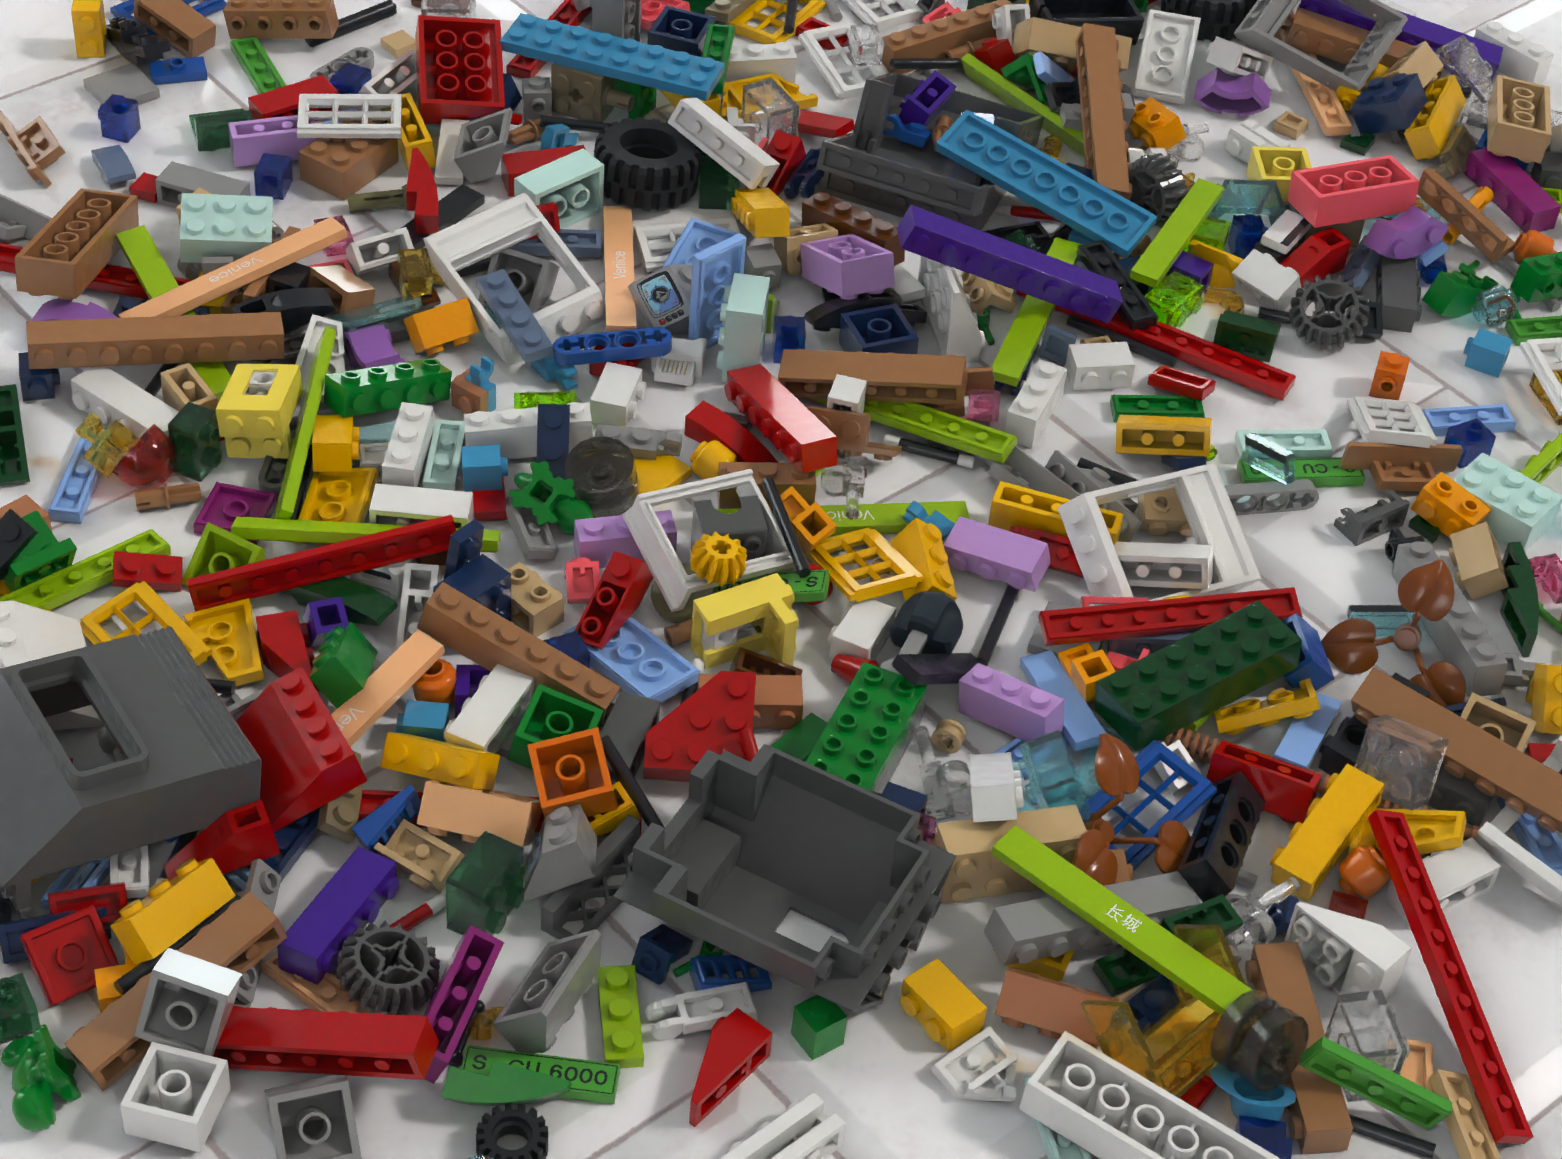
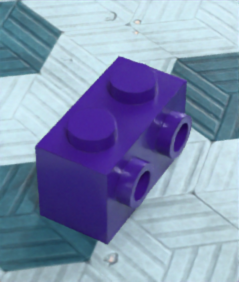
[899,70,957,127]

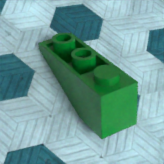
[1422,271,1505,318]

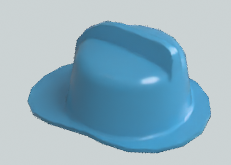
[1210,1060,1296,1133]

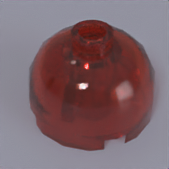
[113,424,175,488]

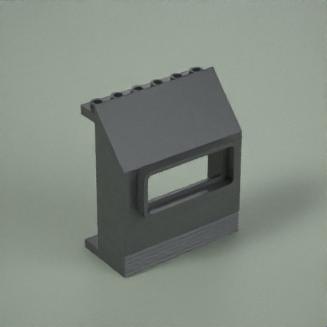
[0,626,262,911]

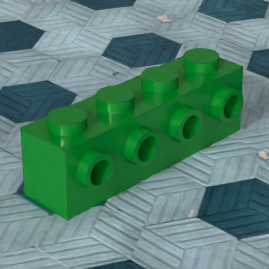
[1510,252,1562,303]
[323,358,452,418]

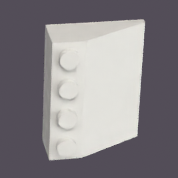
[918,256,985,362]
[0,601,105,730]

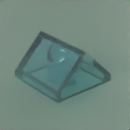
[1211,179,1286,216]

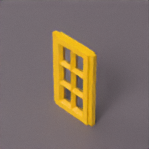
[726,0,826,44]
[804,527,923,603]
[80,581,212,666]

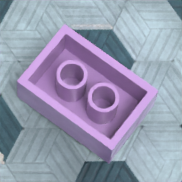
[800,234,895,300]

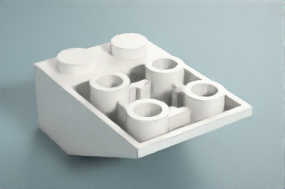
[1284,901,1412,1017]

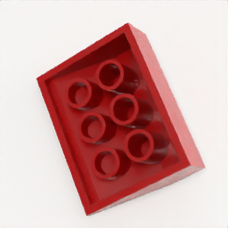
[415,15,505,125]
[236,666,368,833]

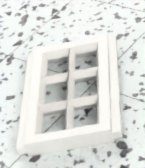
[841,0,924,31]
[798,22,889,100]
[297,94,402,138]
[633,217,740,272]
[1519,337,1562,416]
[1347,396,1437,448]

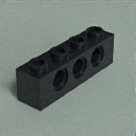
[1318,672,1430,776]
[1178,771,1265,902]

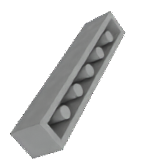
[1391,541,1508,698]
[984,871,1200,966]

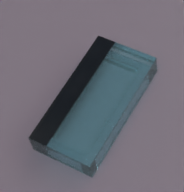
[1245,433,1295,484]
[1347,605,1419,636]

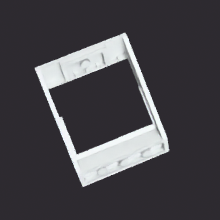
[423,193,605,366]
[1057,463,1262,606]

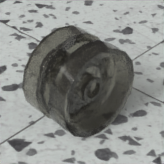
[564,436,639,518]
[1211,990,1309,1092]

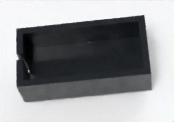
[1029,0,1144,45]

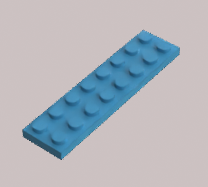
[500,13,725,101]
[935,109,1157,258]

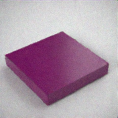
[193,482,278,545]

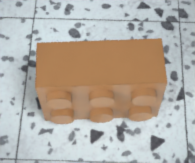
[299,121,399,201]

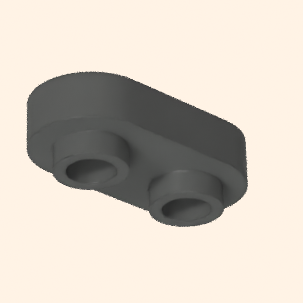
[258,455,288,497]

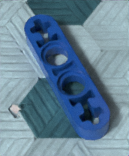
[553,327,672,366]

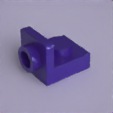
[455,664,491,718]

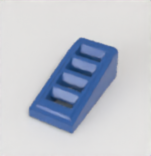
[352,785,421,854]
[689,955,772,993]

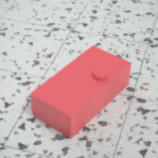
[1287,155,1420,228]

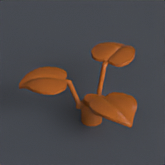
[1321,559,1466,707]
[1072,733,1191,886]

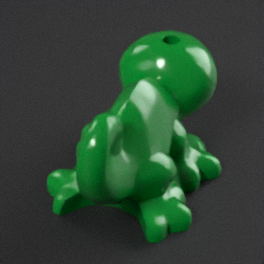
[509,461,594,535]
[1,1024,81,1132]

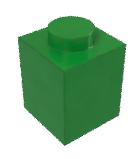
[791,995,847,1060]

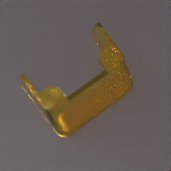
[1081,924,1258,1098]

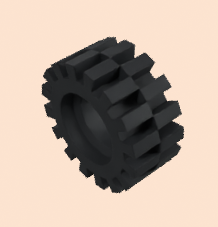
[476,1103,548,1159]

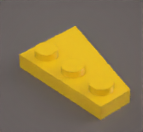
[183,598,265,686]
[1214,678,1320,735]
[1348,808,1467,855]

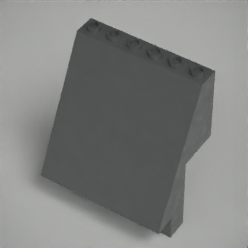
[816,72,1045,231]

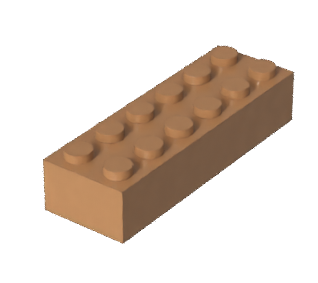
[15,188,139,300]

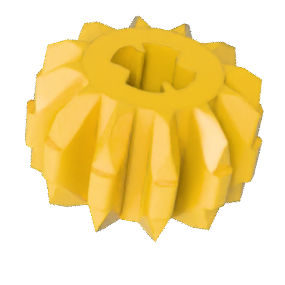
[690,531,747,587]

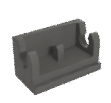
[1334,489,1410,546]

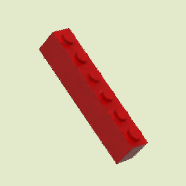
[724,364,838,473]
[212,1006,439,1080]

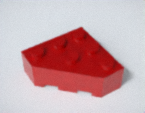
[643,670,756,782]

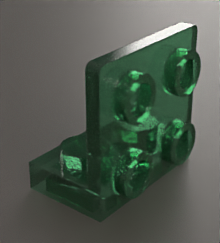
[189,108,253,151]

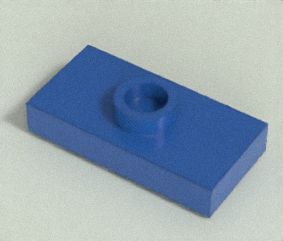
[149,56,208,85]

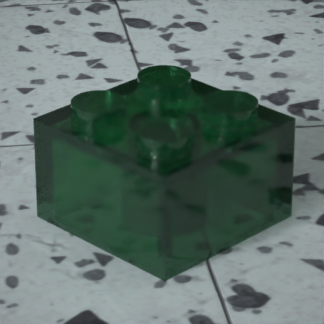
[446,831,526,936]

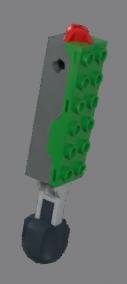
[806,592,964,794]

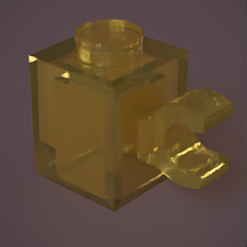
[396,248,446,297]
[75,413,141,478]

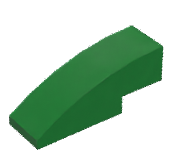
[441,1061,572,1106]

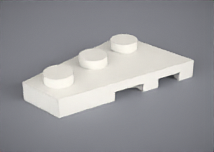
[295,314,346,403]

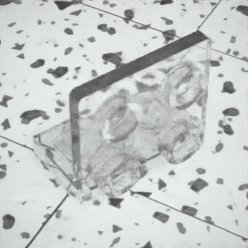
[1436,35,1493,104]

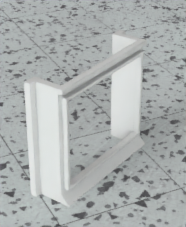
[623,469,797,612]
[1475,736,1562,906]

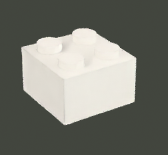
[120,1042,231,1153]

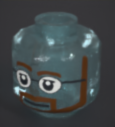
[1472,285,1518,327]

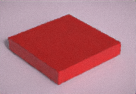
[19,905,119,1008]

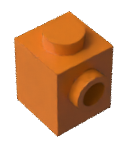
[1369,351,1410,400]

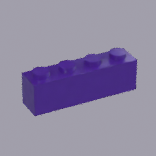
[277,846,400,985]

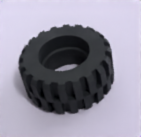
[1161,0,1257,42]
[594,117,702,211]

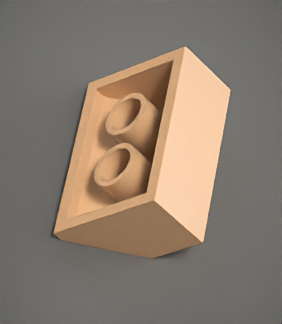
[417,780,543,852]

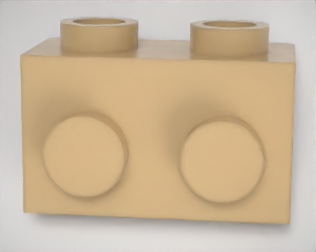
[960,271,1018,315]
[373,819,465,893]

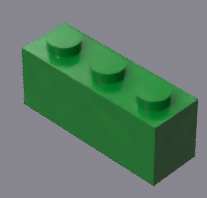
[309,622,378,709]

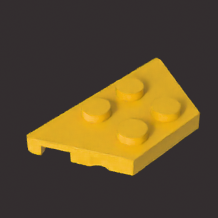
[722,73,818,121]

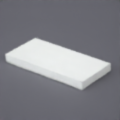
[1132,9,1201,105]

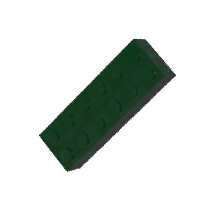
[1094,600,1302,752]

